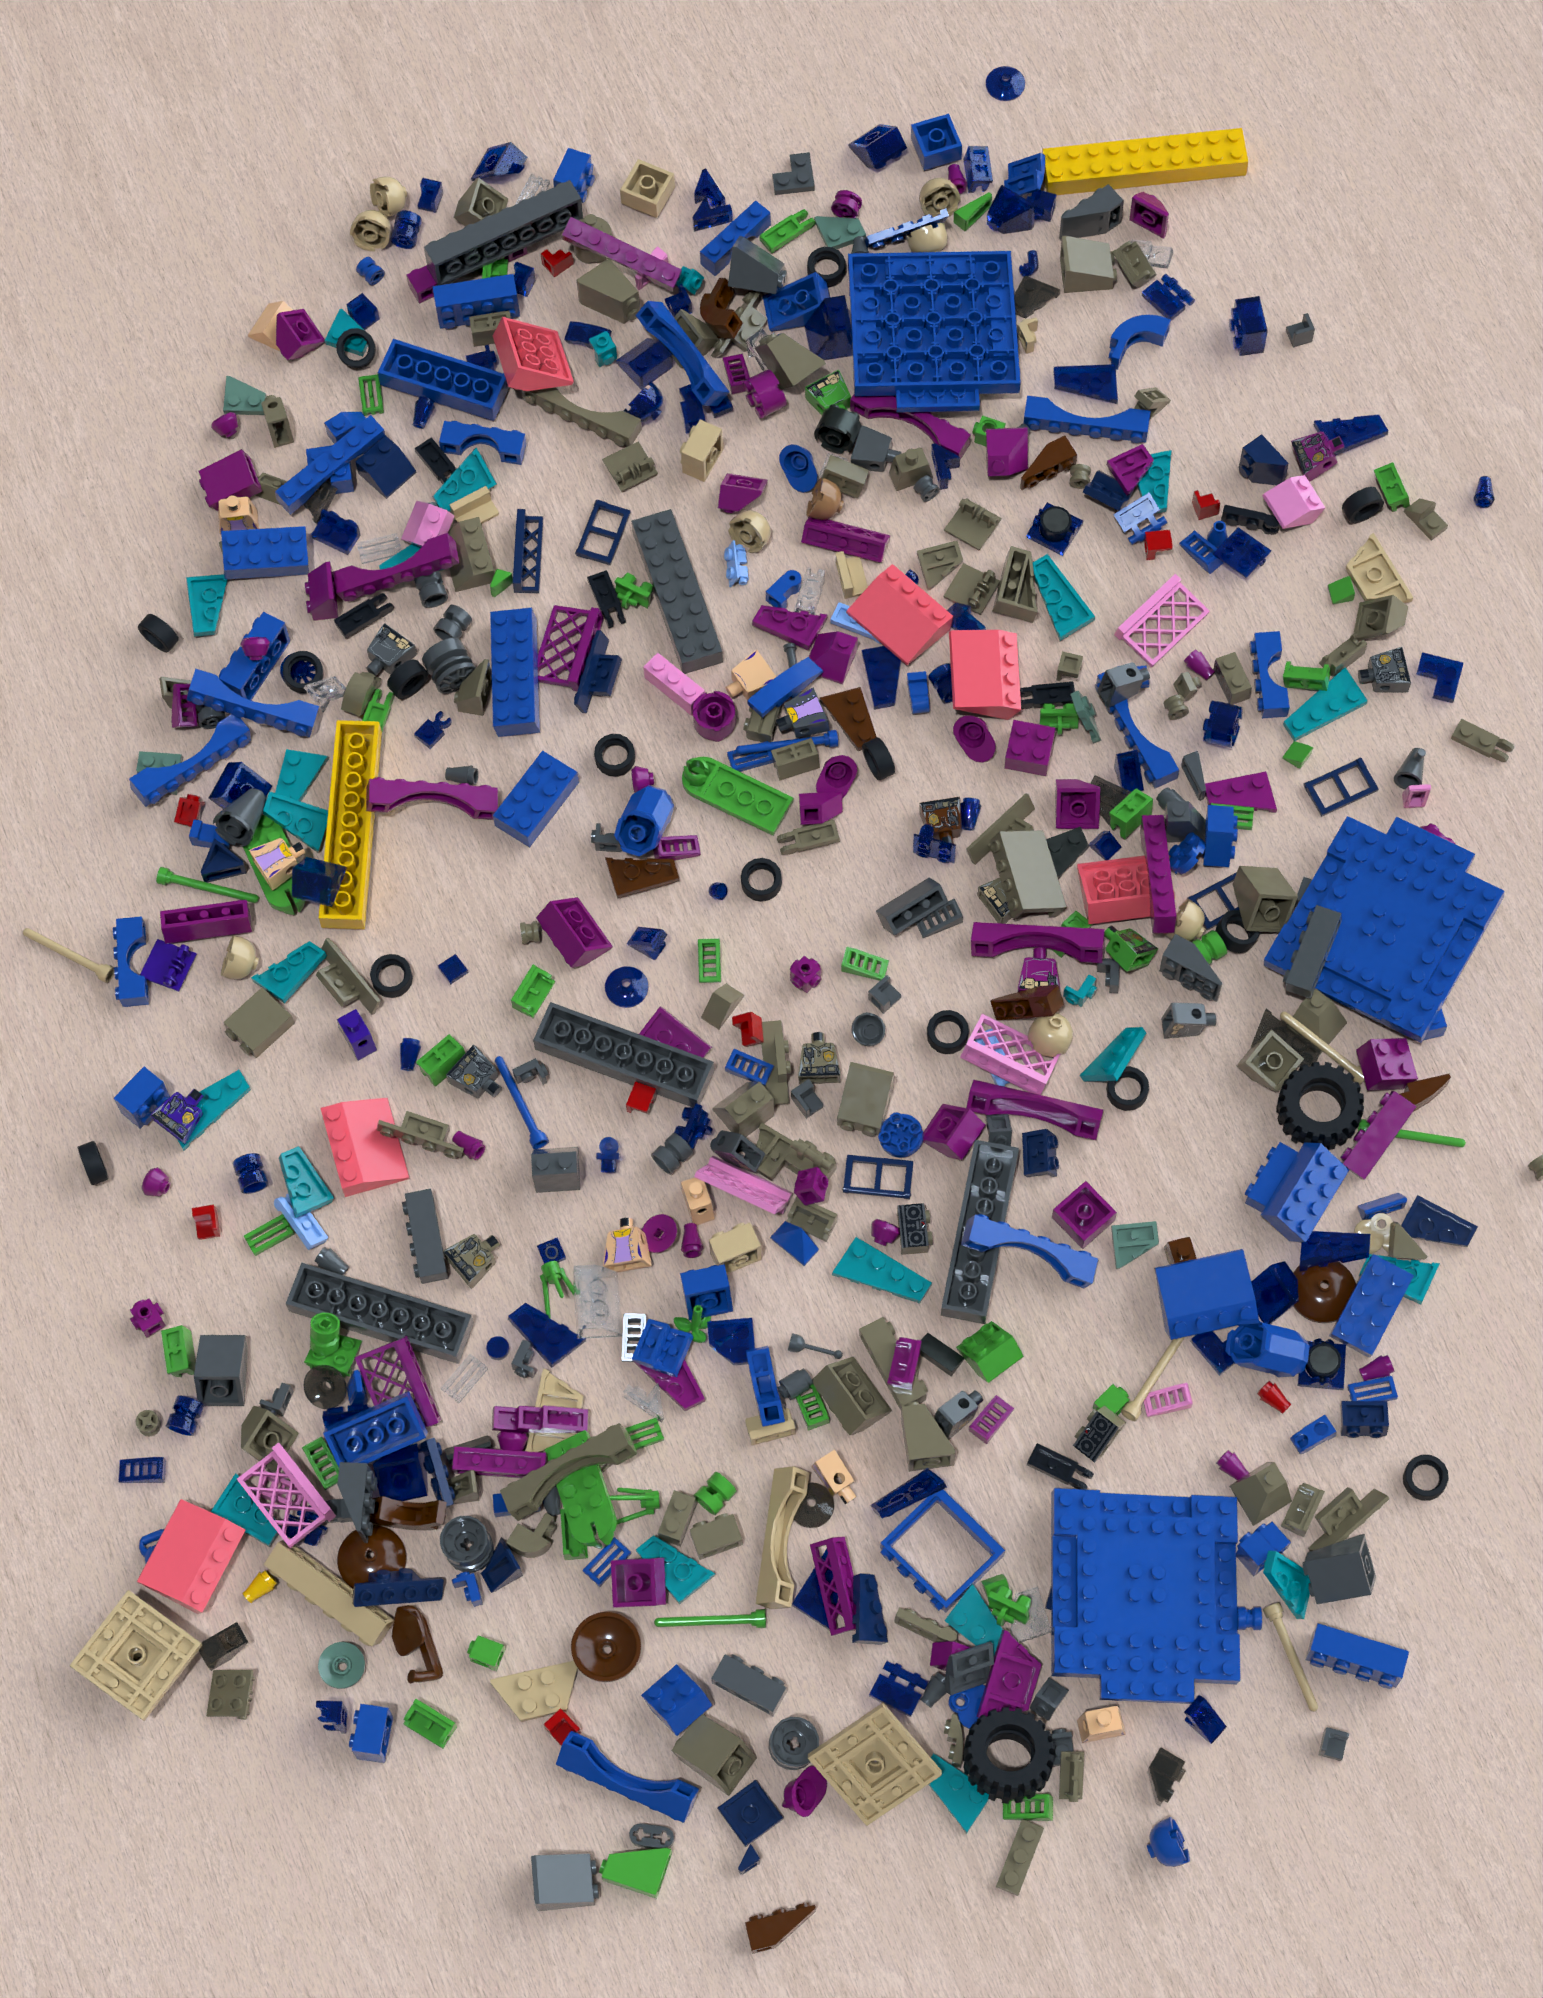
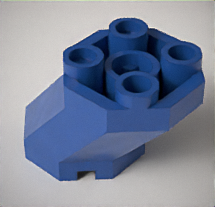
[614,785,674,857]
[1225,1319,1310,1377]

